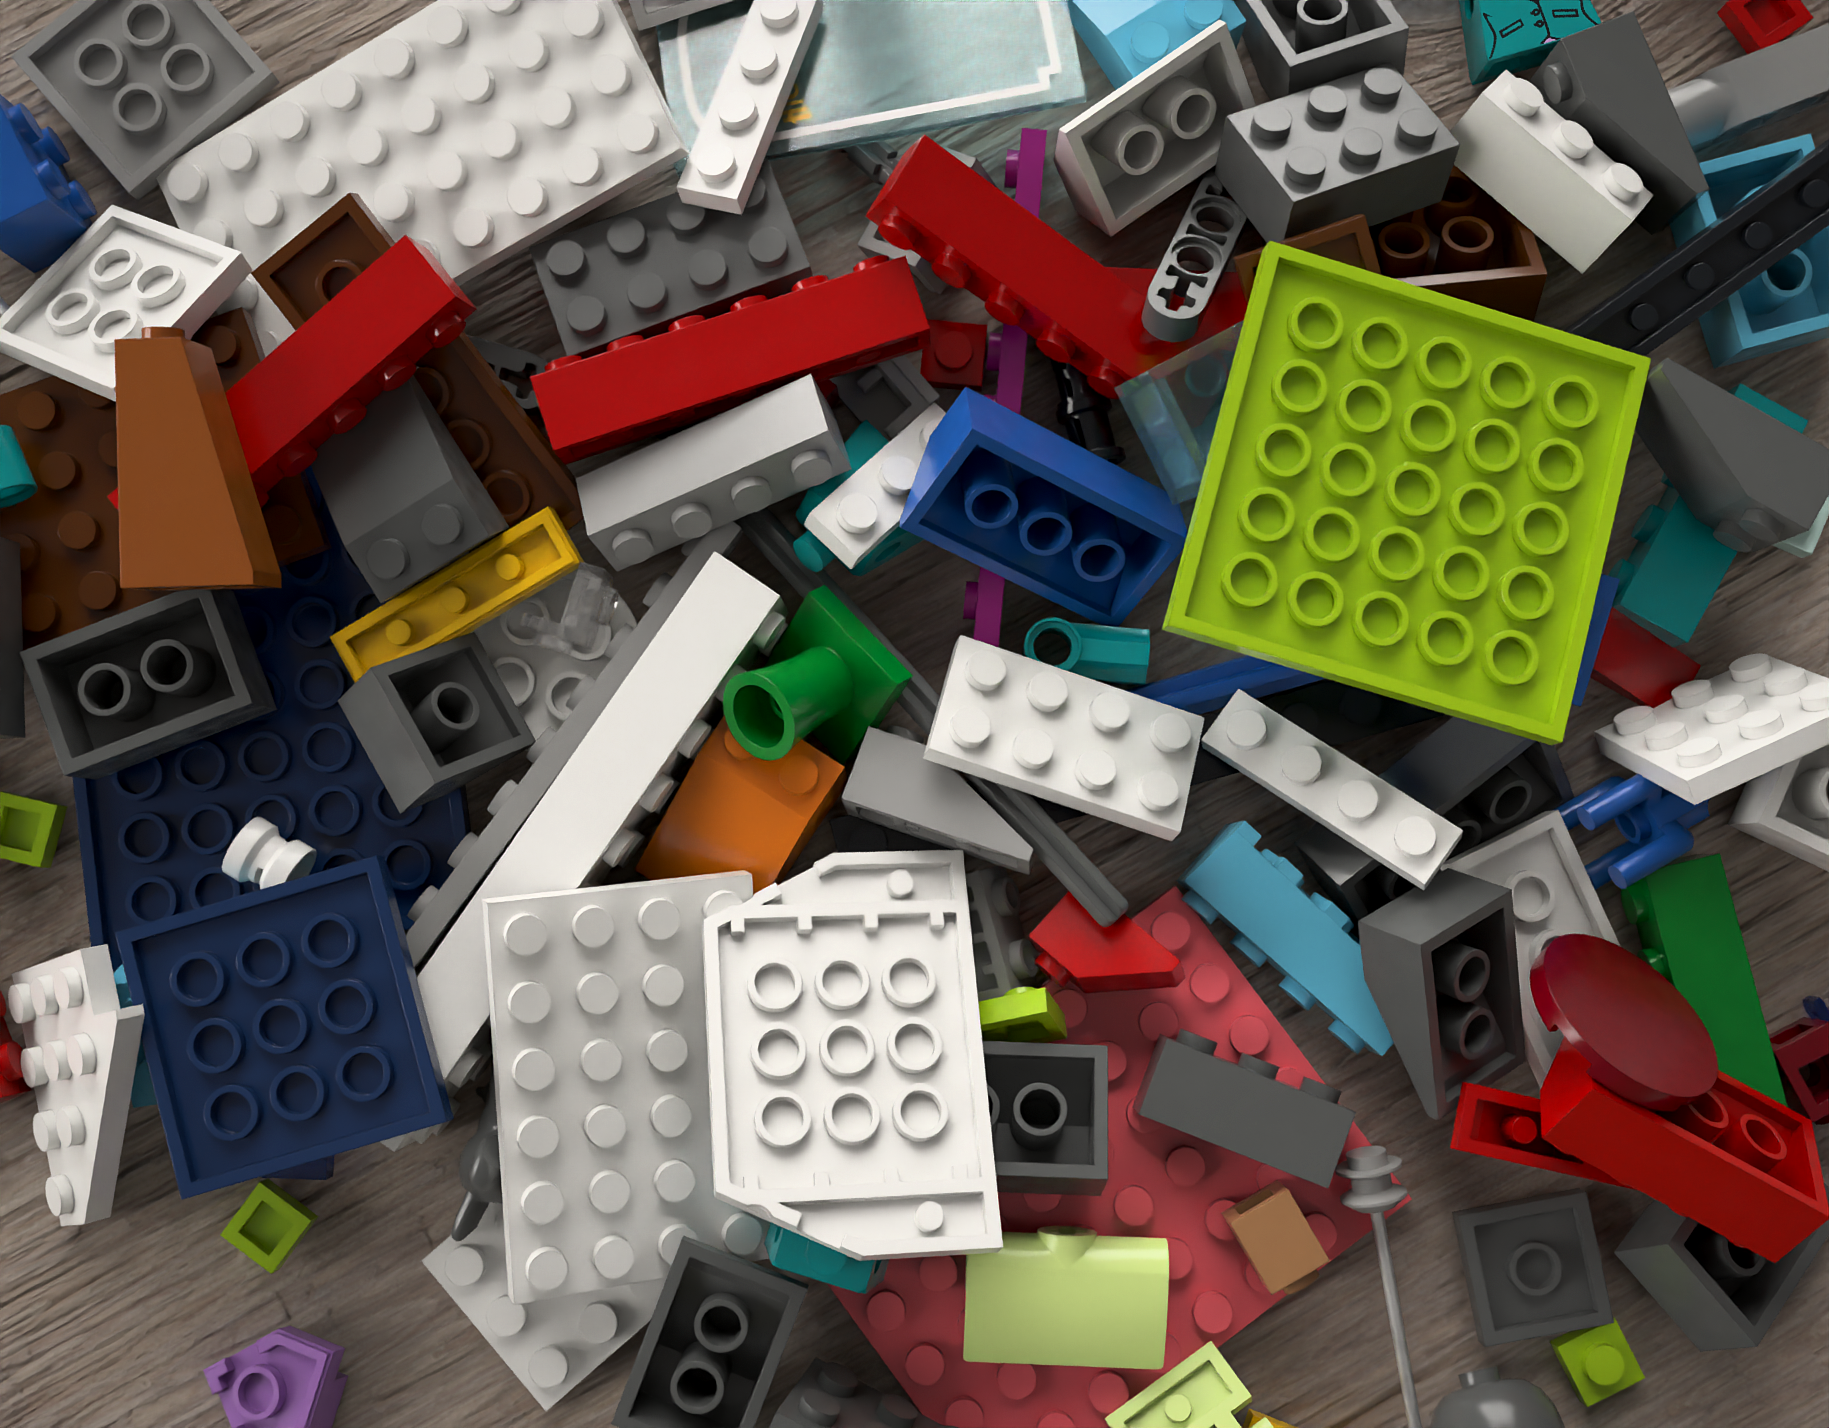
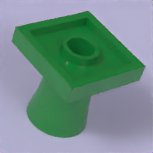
[723,585,913,765]

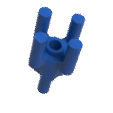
[1552,774,1711,890]

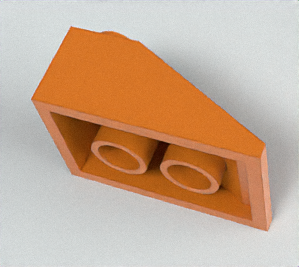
[635,716,848,895]

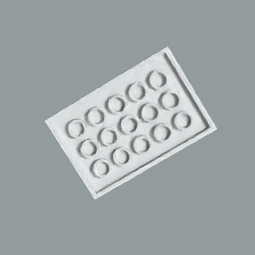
[482,870,770,1305]

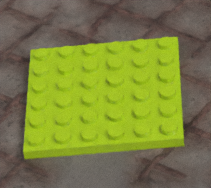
[1162,241,1651,745]

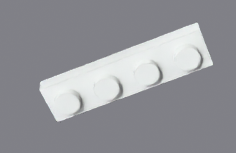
[677,0,823,215]
[1201,689,1463,890]

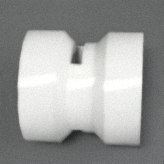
[222,817,317,889]

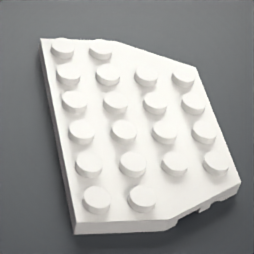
[702,850,1003,1261]

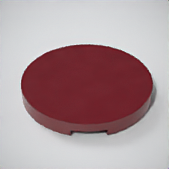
[1530,933,1718,1111]

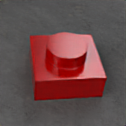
[1717,0,1814,54]
[920,319,988,392]

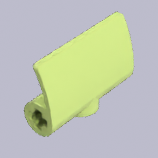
[963,1226,1169,1369]

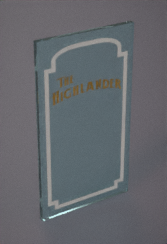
[656,0,1087,179]

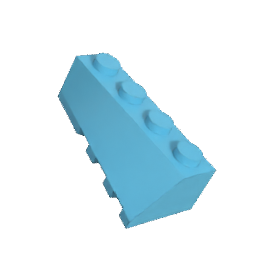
[1176,821,1394,1056]

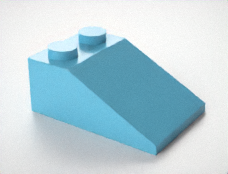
[1056,0,1246,90]

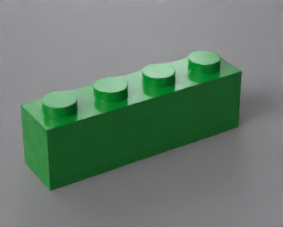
[1621,853,1788,1107]

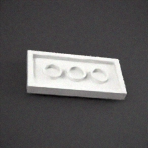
[923,635,1204,841]
[1440,810,1621,1089]

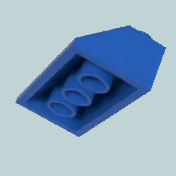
[899,387,1188,627]

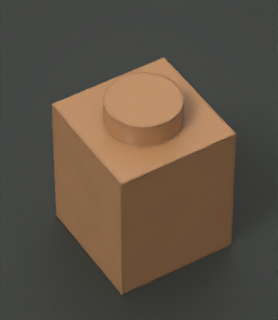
[1221,1180,1330,1295]

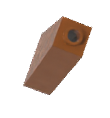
[114,326,281,591]

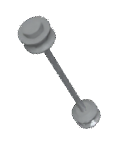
[1335,1146,1422,1428]

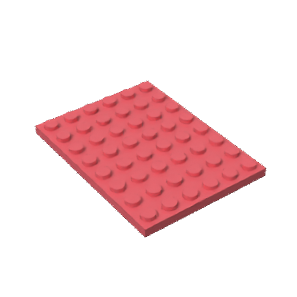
[827,886,1412,1428]

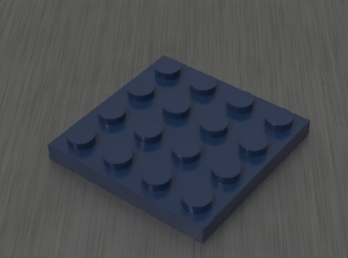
[115,855,454,1200]

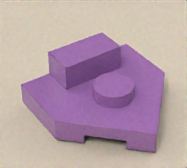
[203,1326,348,1428]

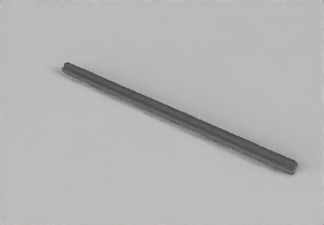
[656,424,1129,927]

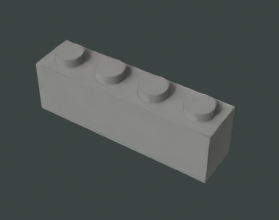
[576,374,852,572]

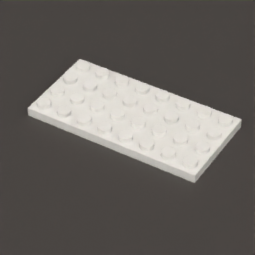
[156,0,690,357]

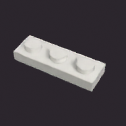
[803,402,946,569]

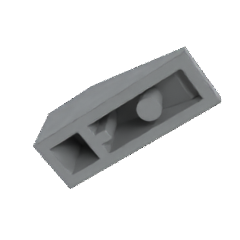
[841,725,1034,875]

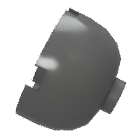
[1430,1366,1565,1428]

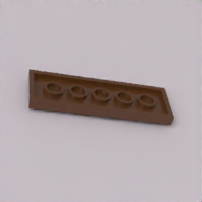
[251,193,584,553]

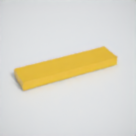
[330,506,585,683]

